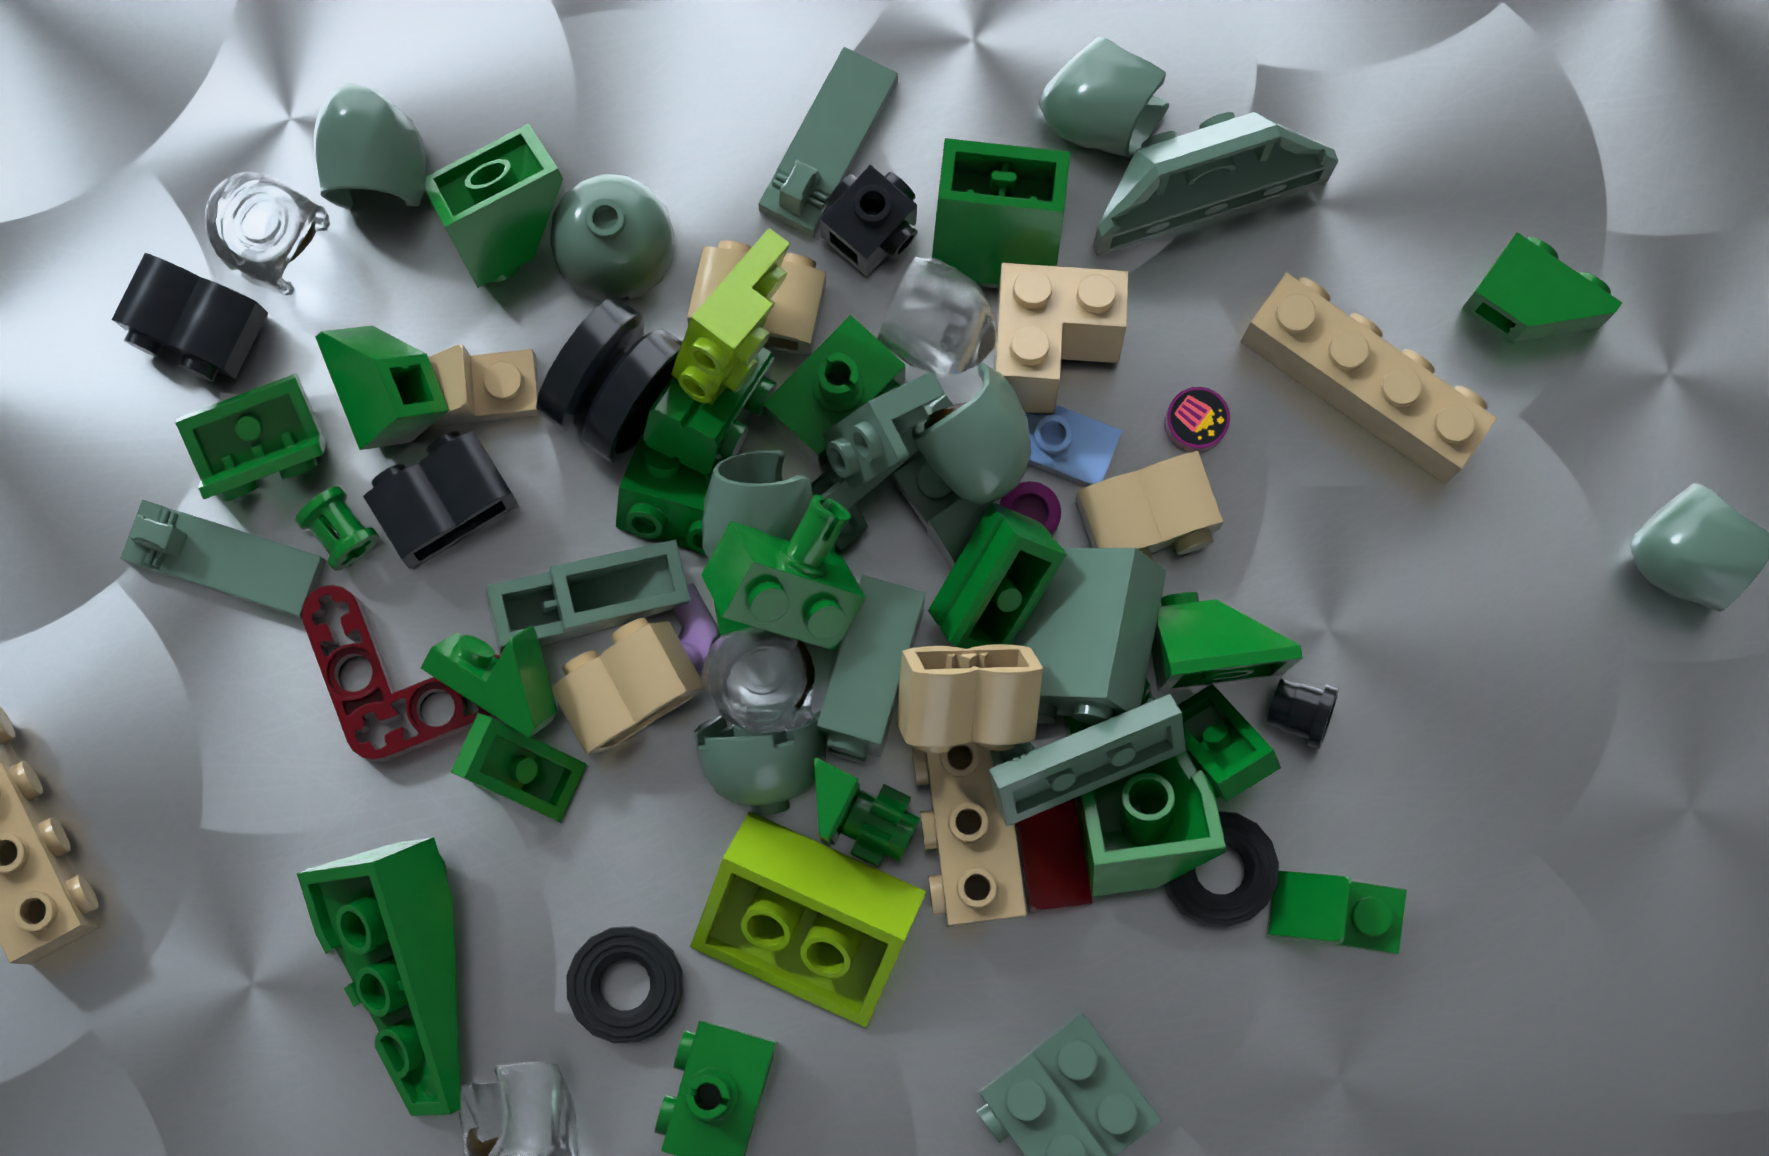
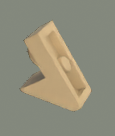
[428,344,540,427]

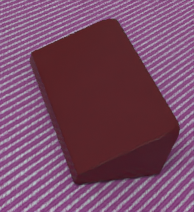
[1015,798,1093,913]

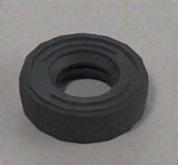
[1165,811,1279,927]
[566,926,683,1043]

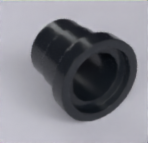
[1266,678,1339,749]

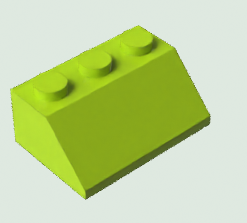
[690,811,927,1028]

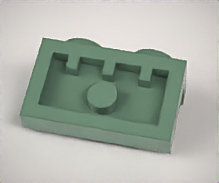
[822,371,945,490]

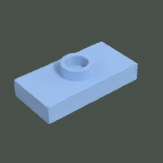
[1025,405,1123,487]

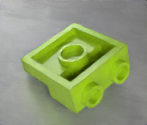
[671,228,790,405]

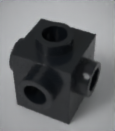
[820,165,918,277]

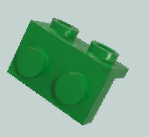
[175,373,326,501]
[616,434,727,555]

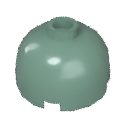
[550,174,674,301]
[694,705,826,815]

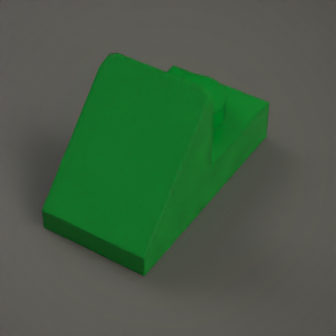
[421,626,558,738]
[1178,684,1281,802]
[450,713,586,822]
[1266,871,1407,955]

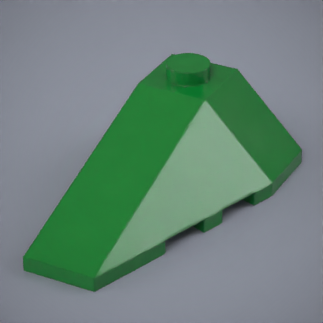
[1063,678,1226,897]
[297,837,461,1116]

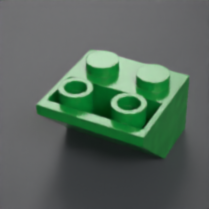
[929,138,1070,288]

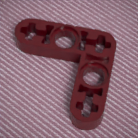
[302,585,500,763]

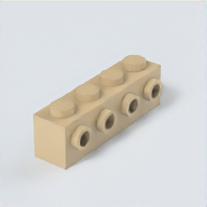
[1240,272,1497,484]
[0,707,100,965]
[912,742,1027,927]

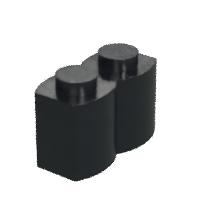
[111,253,268,382]
[363,431,518,569]

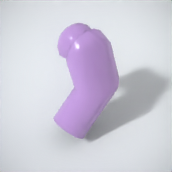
[672,583,720,676]

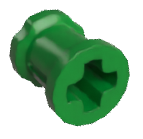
[295,486,380,571]

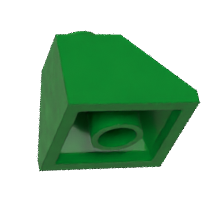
[425,123,563,288]
[1151,592,1303,692]

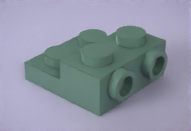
[976,1013,1162,1156]

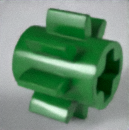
[841,784,920,867]

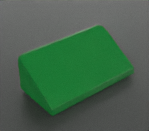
[814,757,861,847]

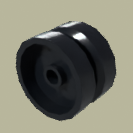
[536,297,682,463]

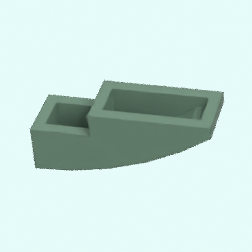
[486,539,691,655]

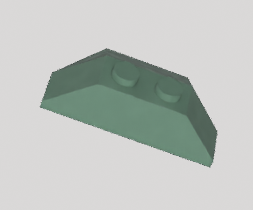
[1093,112,1338,256]

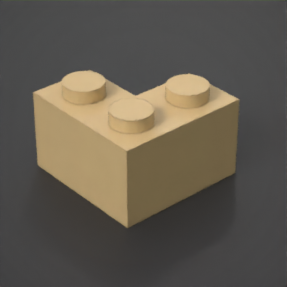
[994,263,1128,414]

